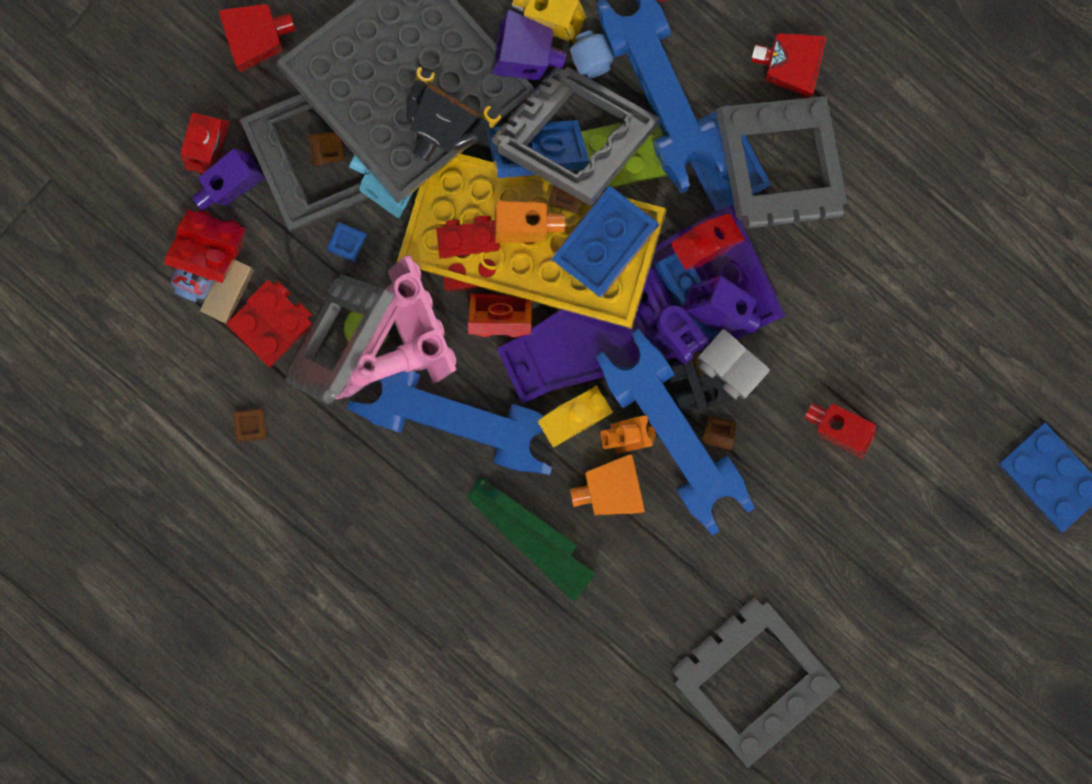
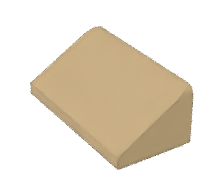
[200,260,254,324]

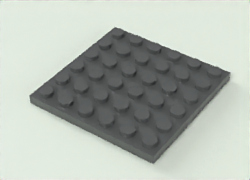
[276,0,535,204]

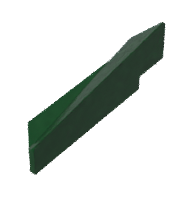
[467,478,595,601]

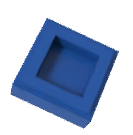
[327,222,367,263]

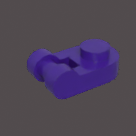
[657,306,709,364]

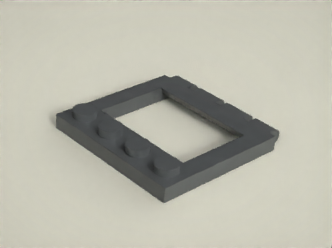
[491,67,659,206]
[240,94,369,232]
[716,96,847,229]
[286,274,395,404]
[671,597,841,768]

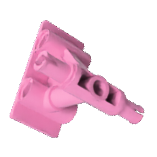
[335,255,456,399]

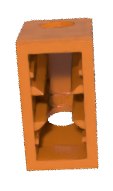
[495,201,565,243]
[570,454,645,515]

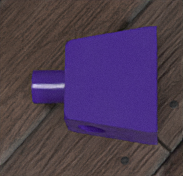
[491,10,566,80]
[192,149,265,210]
[682,276,761,333]

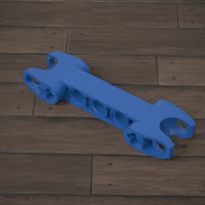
[596,0,728,193]
[596,328,755,536]
[347,371,552,476]

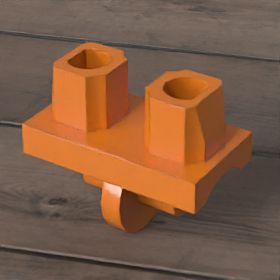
[600,415,656,454]

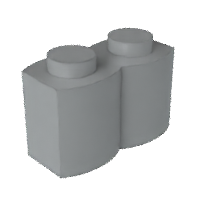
[698,329,770,399]

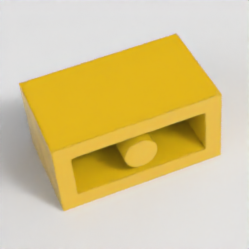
[537,386,613,448]

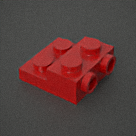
[164,210,246,283]
[436,216,500,292]
[226,280,313,368]
[468,294,532,337]

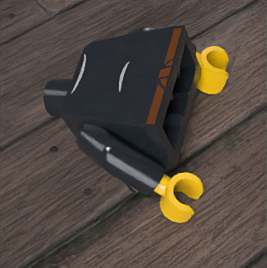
[406,67,501,162]

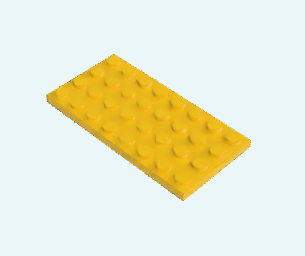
[397,154,667,329]

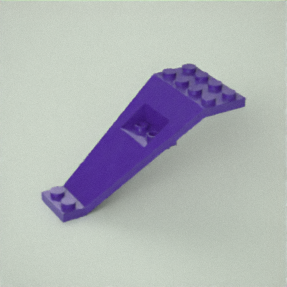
[497,205,785,404]

